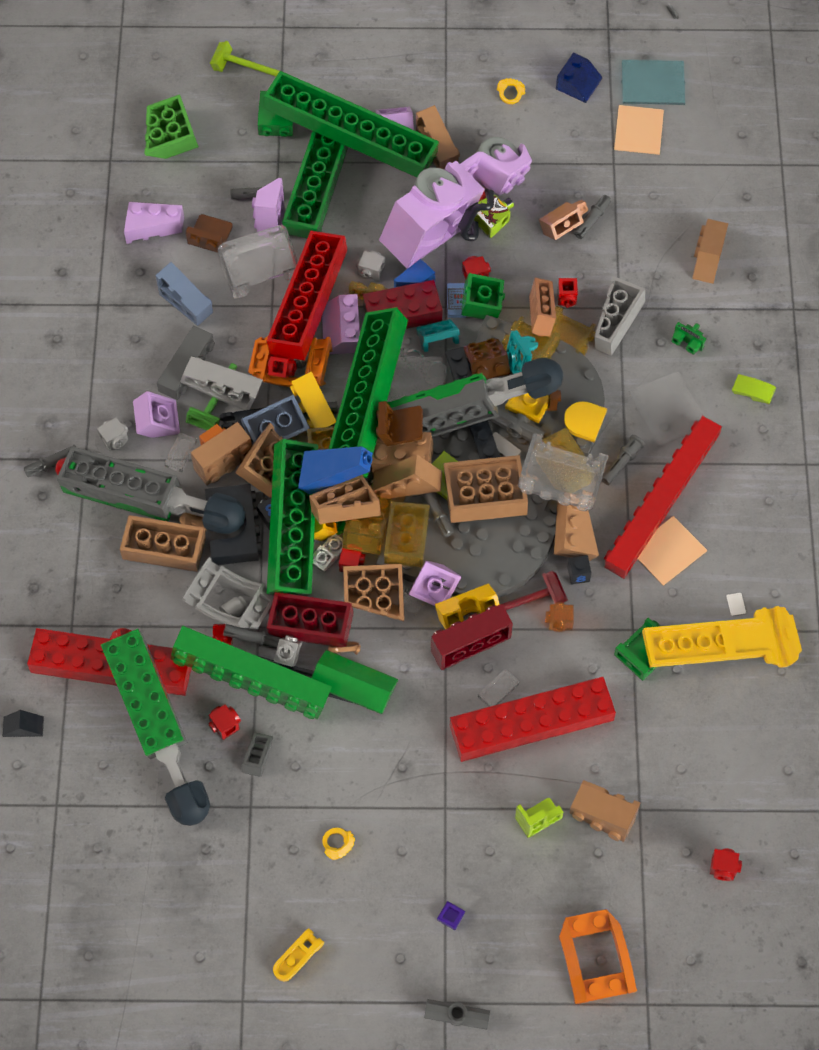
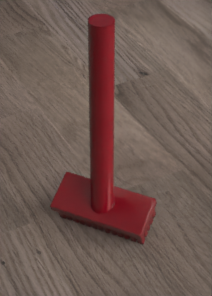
[502,571,568,610]

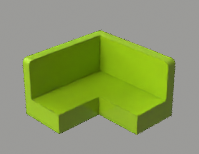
[515,798,564,838]

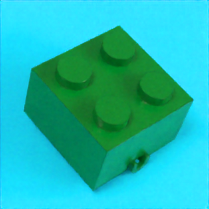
[461,273,505,319]

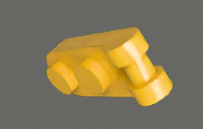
[273,928,325,982]

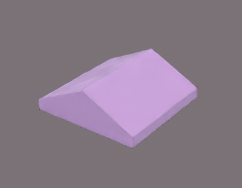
[409,561,461,606]

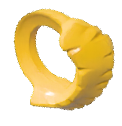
[496,78,526,104]
[322,828,355,860]

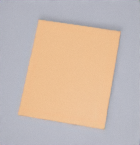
[614,105,664,155]
[638,516,707,586]

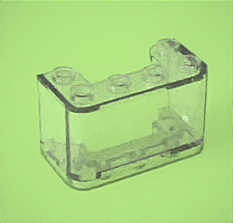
[518,433,609,511]

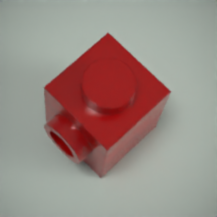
[339,543,366,572]

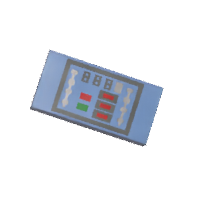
[447,283,466,318]

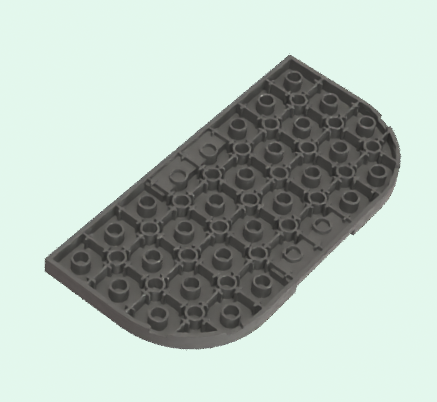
[376,315,605,598]

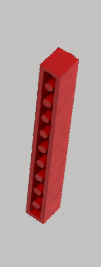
[604,415,722,579]

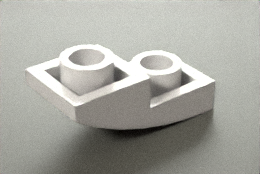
[313,534,348,572]

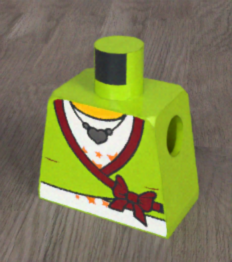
[474,195,514,238]

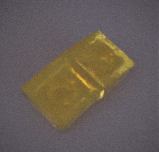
[349,281,388,300]

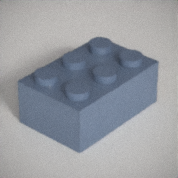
[241,395,310,445]

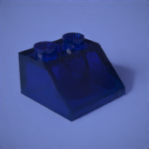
[556,52,602,103]

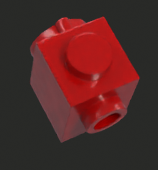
[462,256,491,280]
[557,278,578,308]
[268,356,297,378]
[208,704,241,740]
[710,848,742,881]

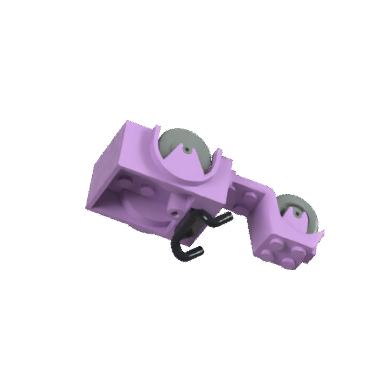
[379,137,532,269]

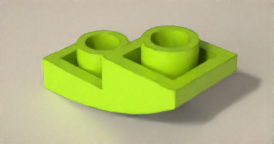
[732,374,776,404]

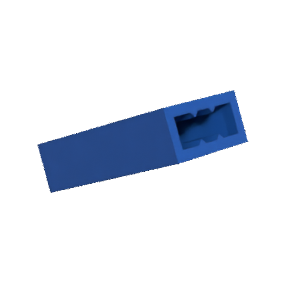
[298,446,373,494]

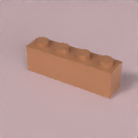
[529,278,556,337]

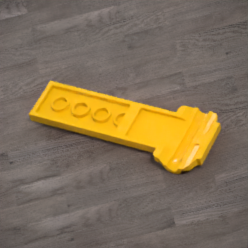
[642,606,802,668]

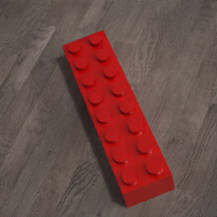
[266,231,347,361]
[27,628,192,696]
[450,677,616,762]

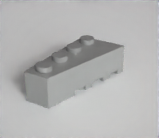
[595,276,645,356]
[180,356,263,410]

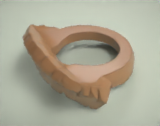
[328,641,361,655]

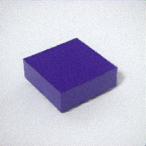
[437,901,465,930]

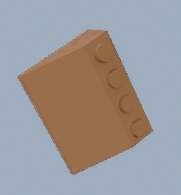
[443,455,528,523]

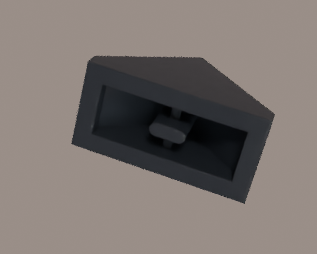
[2,710,44,737]

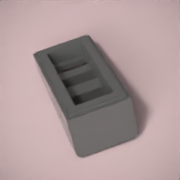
[242,732,273,777]

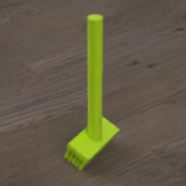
[210,41,279,77]

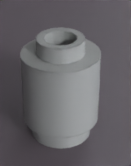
[219,596,248,618]

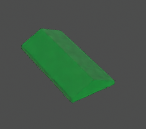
[312,650,398,714]

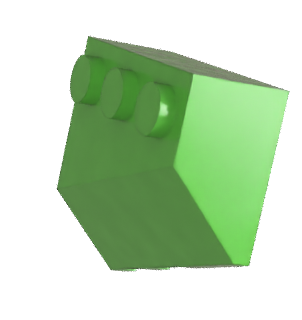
[144,94,199,159]

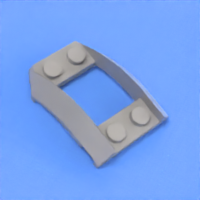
[182,557,274,629]

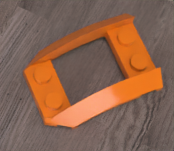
[248,336,333,387]
[559,909,637,1004]

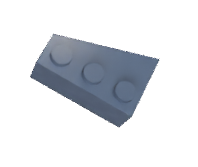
[155,262,213,326]

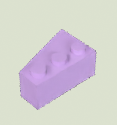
[124,202,184,244]

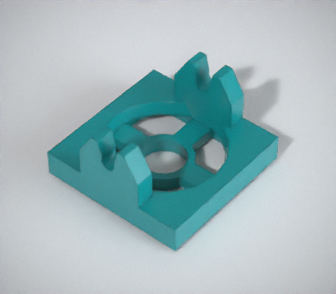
[416,319,460,352]
[506,330,539,374]

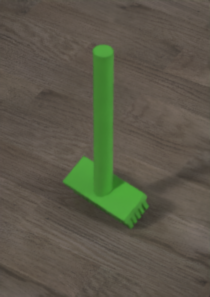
[186,363,237,430]

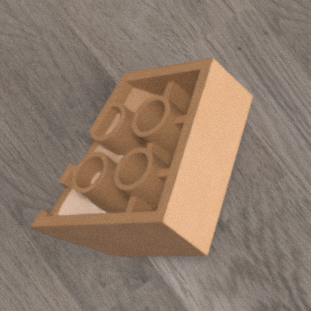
[236,423,283,497]
[343,564,404,621]
[569,780,641,842]

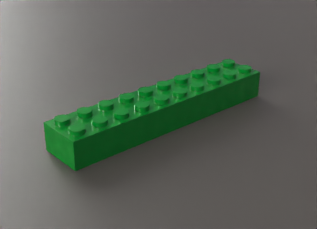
[264,71,439,177]
[329,307,408,478]

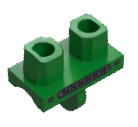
[671,322,707,355]

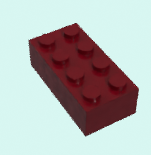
[363,280,443,329]
[267,592,354,647]
[431,604,513,671]

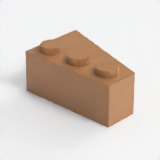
[692,219,729,284]
[372,455,442,499]

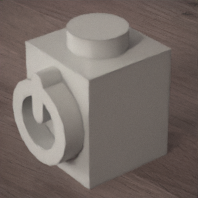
[356,251,385,281]
[97,417,128,451]
[274,635,302,667]

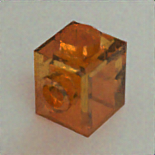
[545,602,574,632]

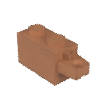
[539,200,588,240]

